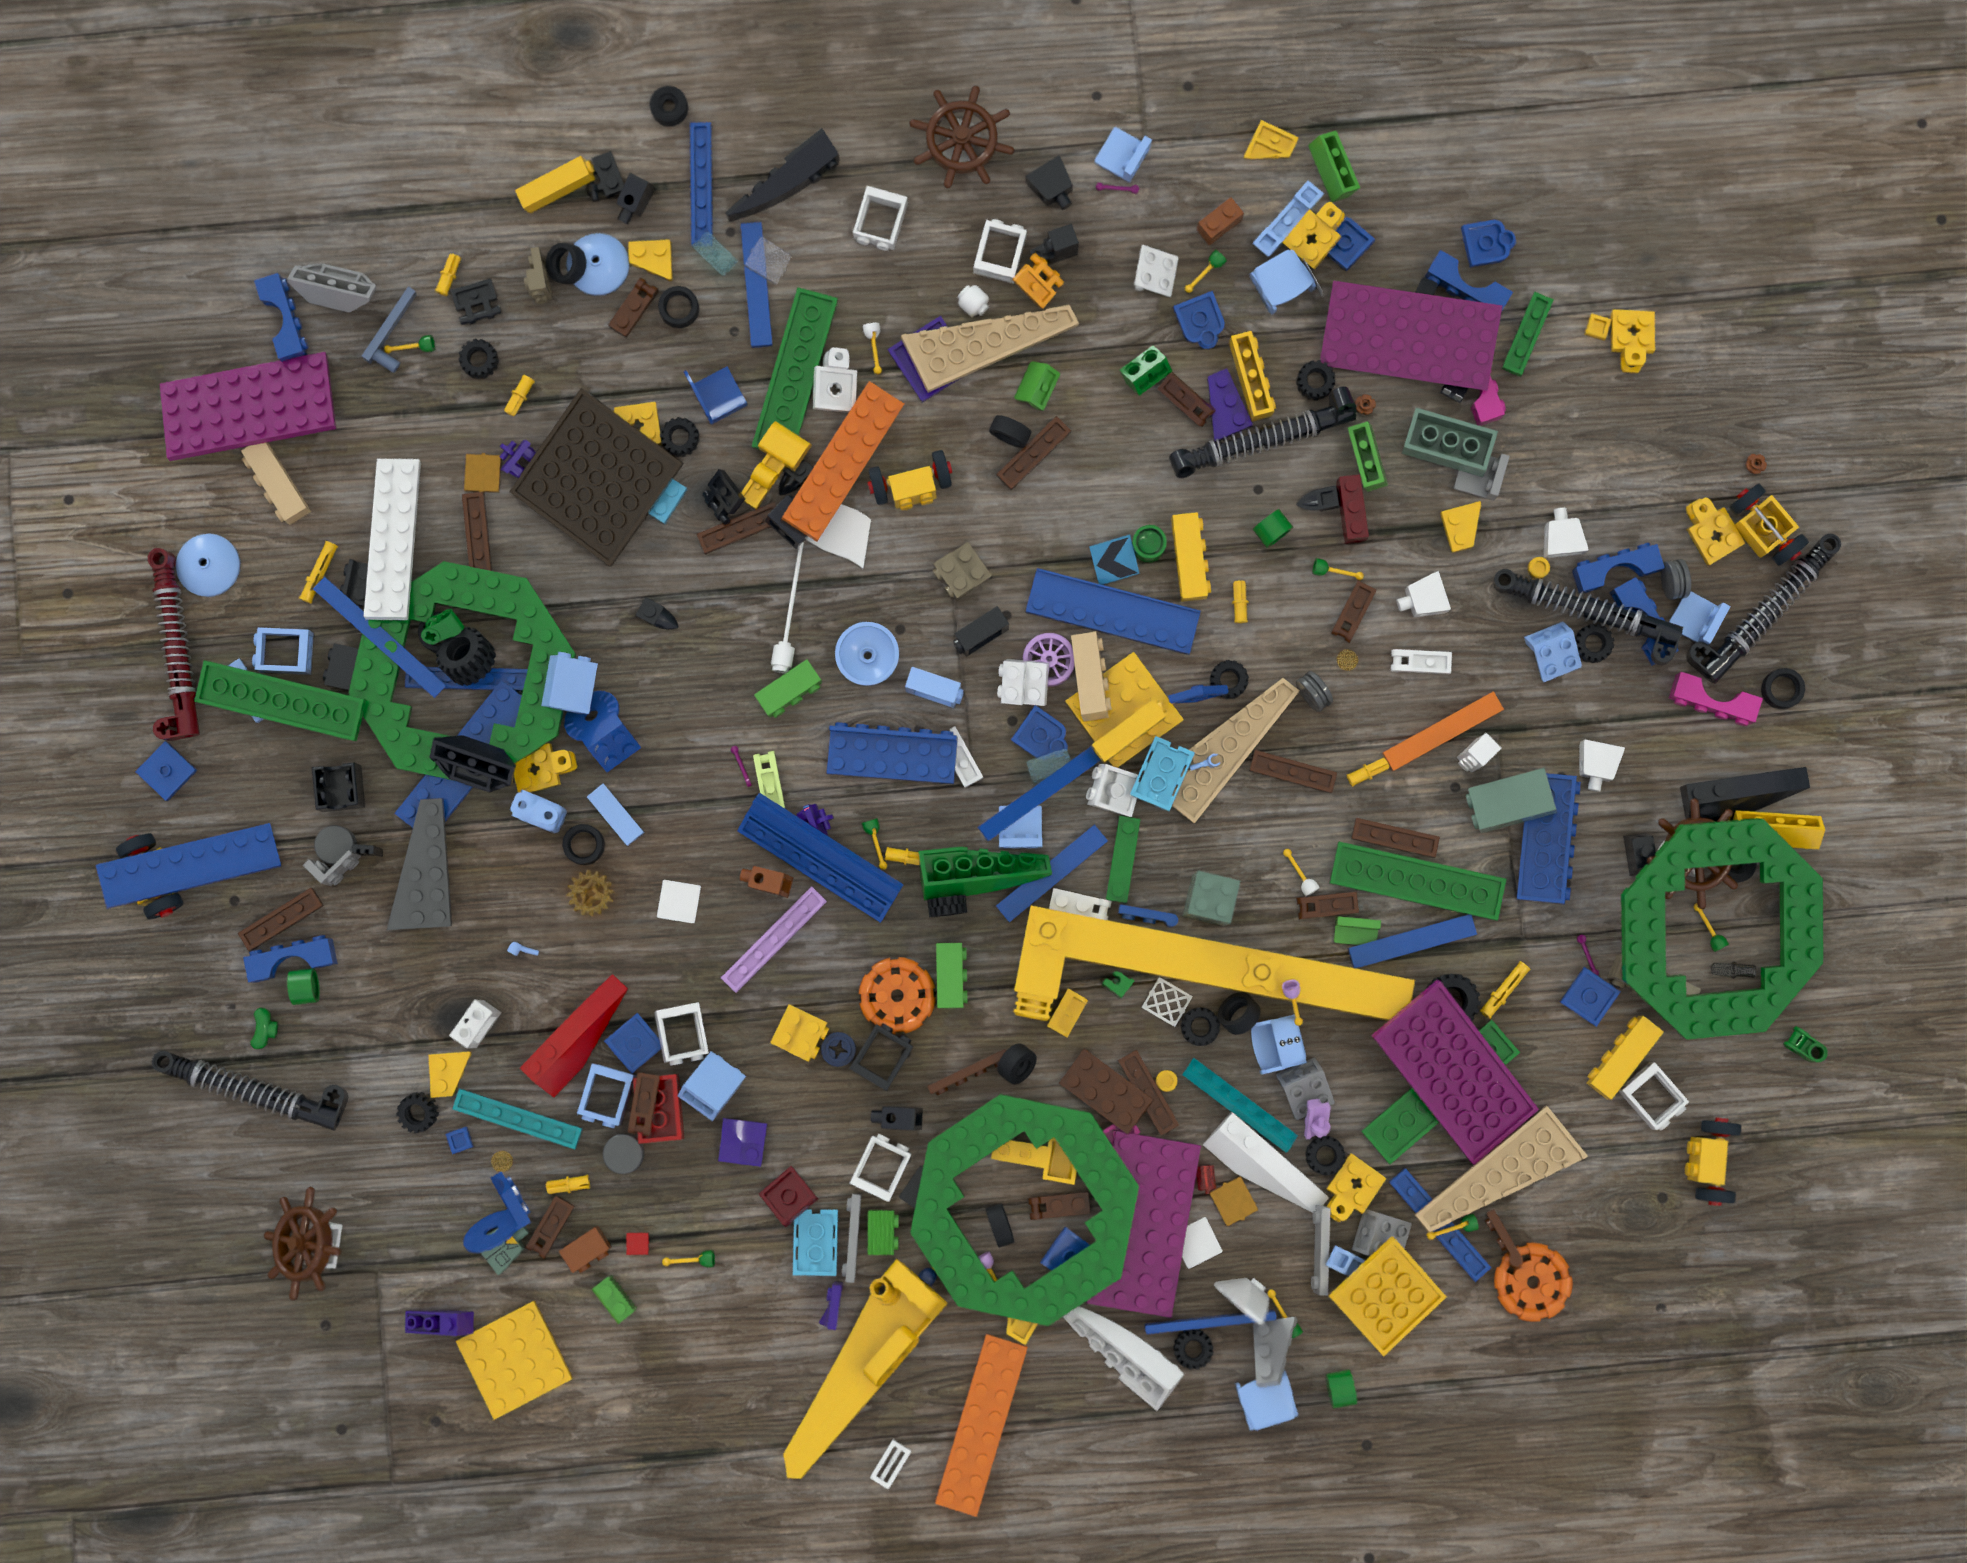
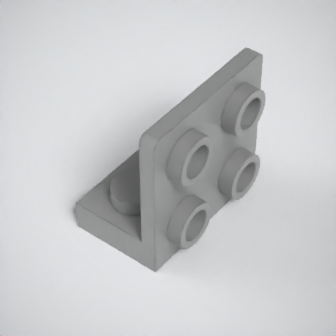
[1454,454,1510,501]
[303,850,361,886]
[1276,1057,1335,1120]
[1352,1209,1412,1256]

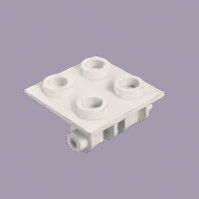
[1134,245,1178,297]

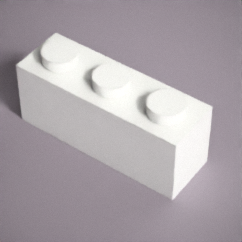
[1457,733,1501,773]

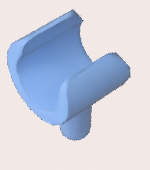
[1190,754,1220,771]
[507,942,539,956]

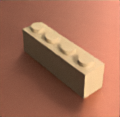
[241,442,311,525]
[1071,631,1112,722]

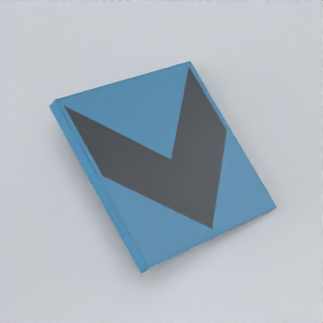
[1089,534,1140,585]

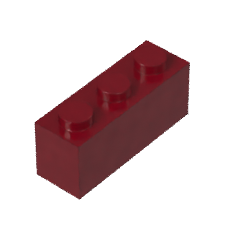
[1336,474,1369,544]

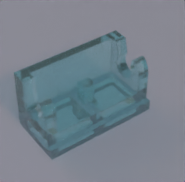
[692,232,739,276]
[1026,748,1071,784]

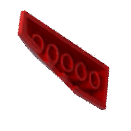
[519,974,628,1098]

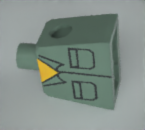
[481,1226,529,1275]

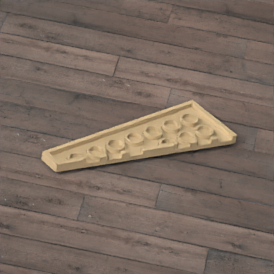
[901,305,1079,392]
[1172,678,1299,824]
[1414,1106,1588,1232]

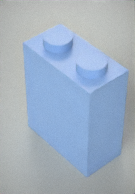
[541,652,598,714]
[678,1051,746,1121]

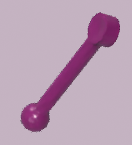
[1096,183,1139,194]
[730,746,752,787]
[1577,935,1599,976]

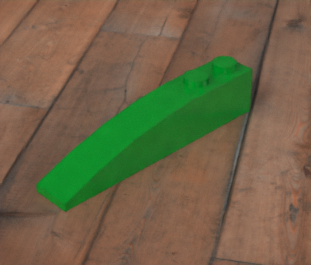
[918,847,1052,901]

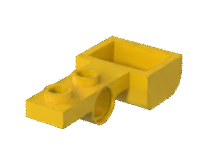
[741,421,812,510]
[991,1137,1077,1185]

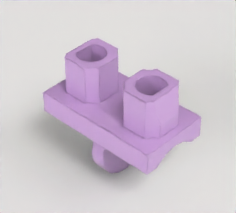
[1304,1099,1331,1139]

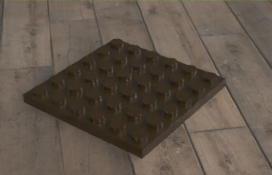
[509,388,684,567]

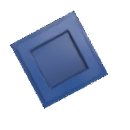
[446,1127,474,1154]

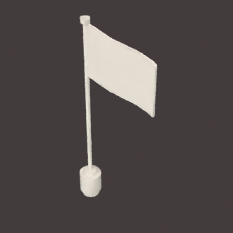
[771,504,871,674]

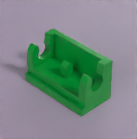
[1101,971,1135,999]

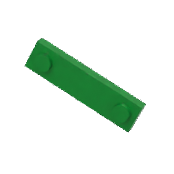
[1501,291,1554,377]
[1106,816,1141,904]

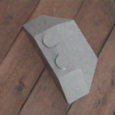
[287,264,376,313]

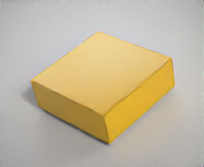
[1584,313,1612,341]

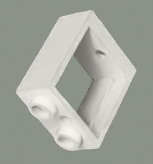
[853,186,908,251]
[973,219,1027,284]
[449,1000,501,1048]
[654,1002,709,1066]
[1619,1062,1689,1130]
[850,1133,911,1202]

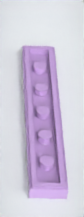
[721,886,827,993]

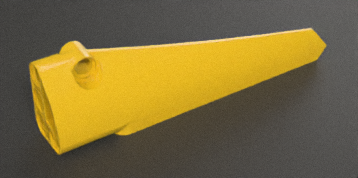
[783,1259,948,1479]

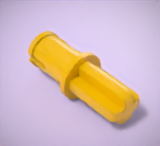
[435,254,461,296]
[504,375,535,416]
[1232,580,1249,623]
[1346,758,1389,787]
[885,847,919,865]
[546,1175,590,1194]

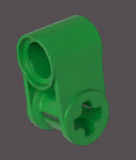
[421,609,464,645]
[1783,1026,1828,1063]

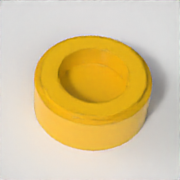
[1527,557,1550,579]
[1156,1070,1178,1092]

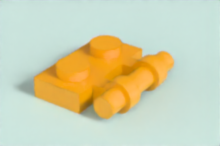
[1012,253,1064,309]

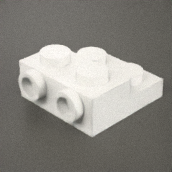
[997,659,1049,706]
[1086,764,1143,817]

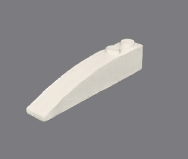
[1203,1112,1329,1213]
[1214,1278,1269,1325]
[1063,1306,1184,1411]

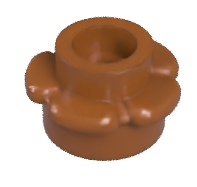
[1355,394,1376,415]
[1746,454,1767,474]

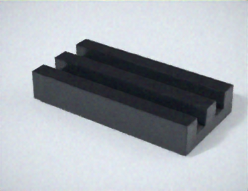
[352,844,383,857]

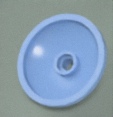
[566,233,630,296]
[176,534,240,597]
[835,622,899,686]

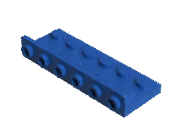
[827,722,958,784]
[1517,773,1581,905]

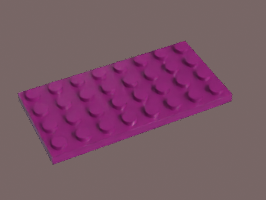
[1320,281,1503,391]
[160,352,336,461]
[1371,980,1539,1165]
[1086,1130,1201,1318]

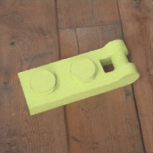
[753,751,785,808]

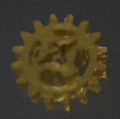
[566,870,614,917]

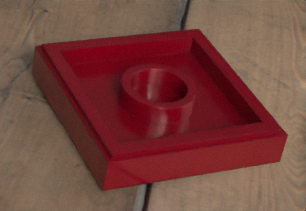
[759,1166,818,1227]

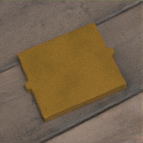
[464,453,501,492]
[1209,1176,1258,1227]

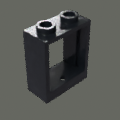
[953,606,1009,657]
[850,1023,914,1091]

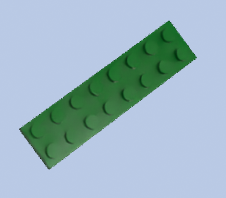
[752,287,838,450]
[194,660,366,741]
[1329,842,1506,921]
[1361,1020,1520,1165]

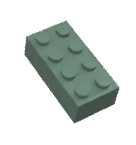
[1401,408,1498,477]

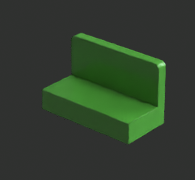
[1014,361,1060,411]
[1334,916,1381,945]

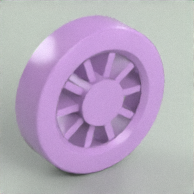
[1023,633,1075,687]

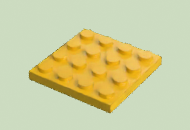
[1065,652,1184,768]
[1329,1236,1446,1356]
[456,1300,573,1420]

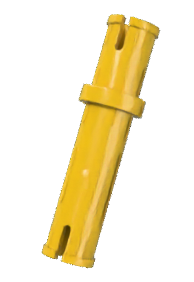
[299,541,338,604]
[1479,961,1531,1019]

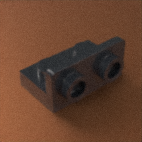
[340,559,368,607]

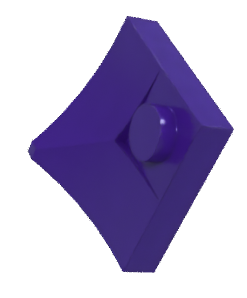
[718,1118,768,1167]
[819,1281,843,1330]

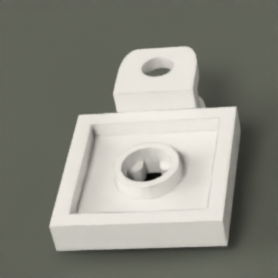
[813,347,857,413]

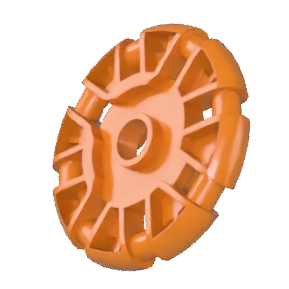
[859,957,936,1035]
[1494,1243,1573,1322]

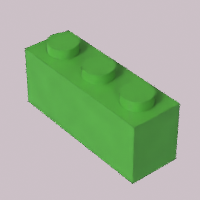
[1308,131,1360,202]
[1348,421,1388,492]
[754,659,822,718]
[936,943,968,1008]

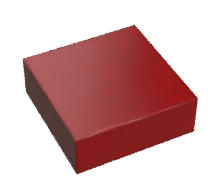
[626,1232,649,1255]

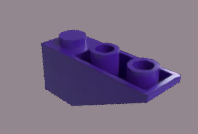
[405,1311,474,1336]

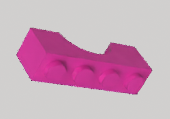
[1470,375,1506,426]
[1669,672,1763,726]

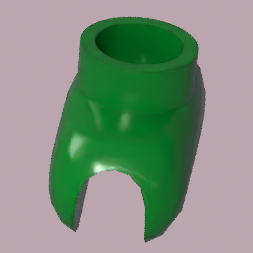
[250,1008,278,1049]

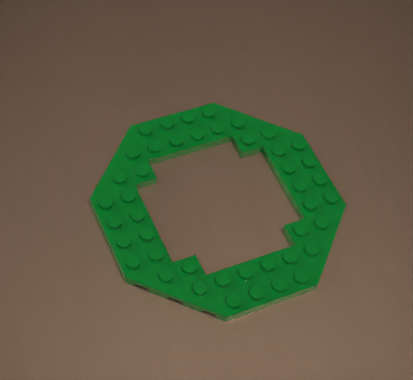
[349,561,576,781]
[1621,818,1823,1040]
[910,1094,1139,1326]

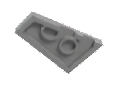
[1253,1317,1297,1388]

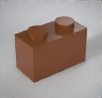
[1196,197,1244,246]
[559,1226,612,1273]

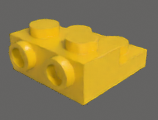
[770,1004,829,1062]

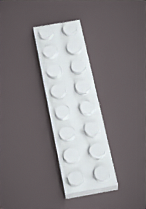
[364,459,421,620]

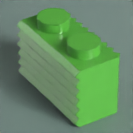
[868,1210,899,1255]
[592,1275,637,1324]

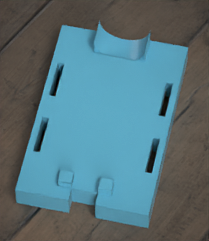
[1130,736,1195,812]
[793,1209,838,1276]

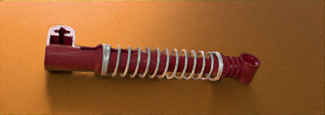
[148,548,200,741]

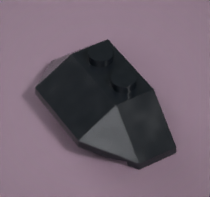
[429,735,516,793]

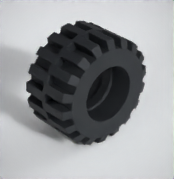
[436,627,496,686]
[1426,974,1481,1021]

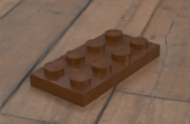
[1059,1049,1154,1134]

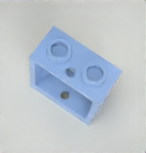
[252,628,314,675]
[905,667,964,708]
[577,1063,636,1128]

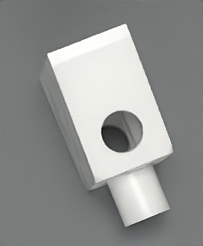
[1544,508,1588,558]
[1396,571,1451,617]
[1579,740,1625,792]

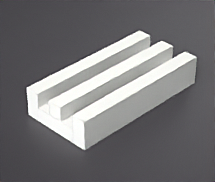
[870,1439,911,1489]

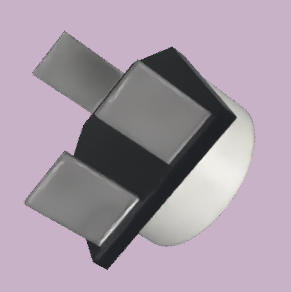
[1440,384,1468,403]

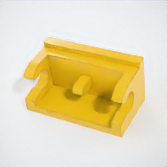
[1047,989,1088,1038]

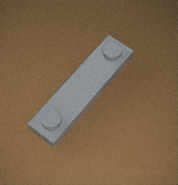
[842,1193,862,1283]
[1311,1205,1330,1295]

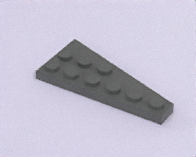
[387,798,452,930]

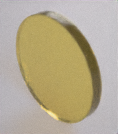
[1337,650,1358,671]
[491,1151,513,1172]

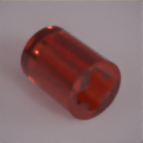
[1196,1165,1216,1194]

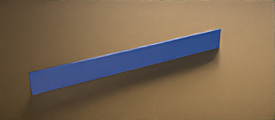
[313,577,446,698]
[978,747,1100,841]

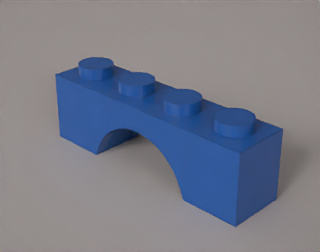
[1425,250,1513,310]
[254,273,309,362]
[1572,543,1665,595]
[1609,577,1679,665]
[243,935,338,983]

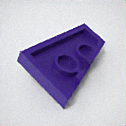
[1207,368,1253,443]

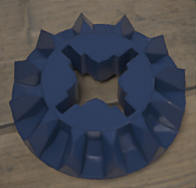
[821,1032,856,1067]

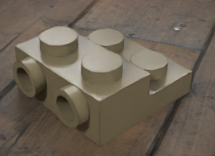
[524,247,553,304]
[932,542,992,601]

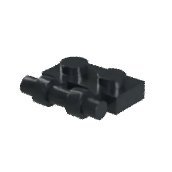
[585,151,624,202]
[450,278,502,325]
[702,469,745,525]

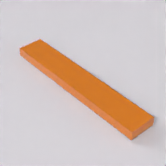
[1382,691,1504,772]

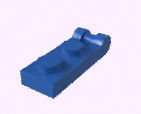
[1118,904,1178,927]

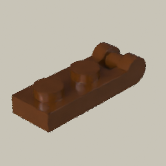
[608,278,659,338]
[1158,372,1216,427]
[1331,581,1377,643]
[1296,892,1359,919]
[628,1072,660,1136]
[1028,1192,1090,1220]
[526,1195,575,1259]
[1485,1209,1523,1270]

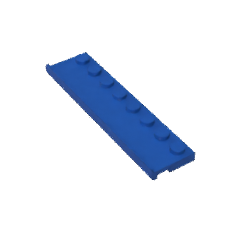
[1026,568,1201,655]
[394,680,522,828]
[737,793,903,923]
[96,823,281,909]

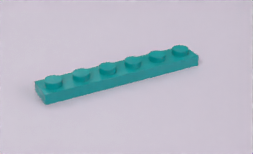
[1182,1058,1298,1153]
[452,1089,583,1149]

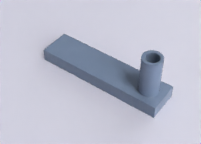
[362,287,417,373]

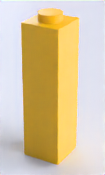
[515,156,595,213]
[1091,699,1166,764]

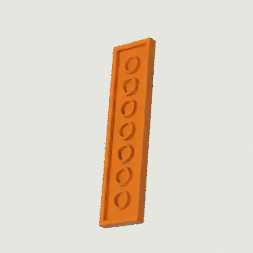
[781,381,904,542]
[935,1333,1028,1517]

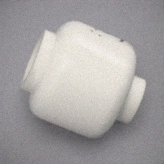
[957,285,989,317]

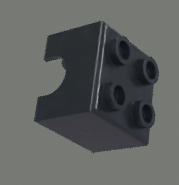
[312,762,365,812]

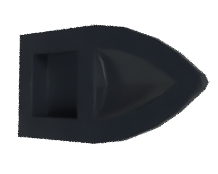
[779,459,814,495]
[1297,485,1341,512]
[635,597,679,630]

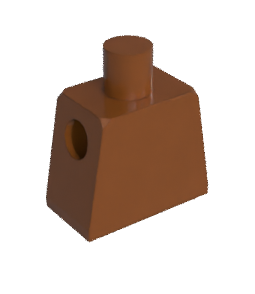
[740,866,794,898]

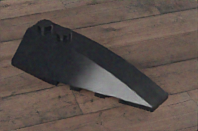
[725,128,840,222]
[1680,767,1810,822]

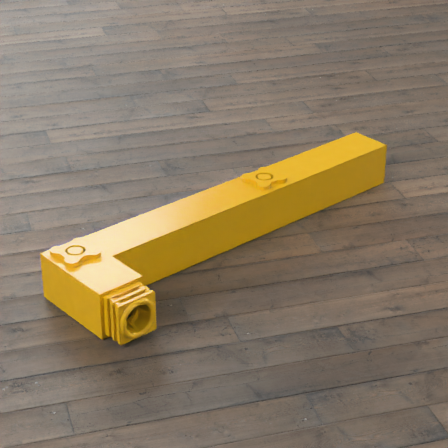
[1013,906,1415,1021]

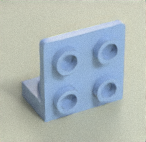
[1095,127,1152,183]
[1669,591,1731,644]
[1524,622,1582,682]
[999,806,1042,849]

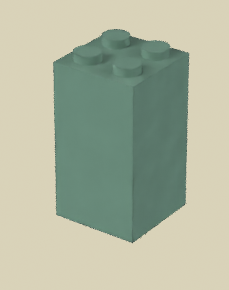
[1466,768,1557,833]
[1182,871,1240,927]

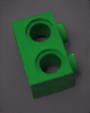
[1120,345,1172,396]

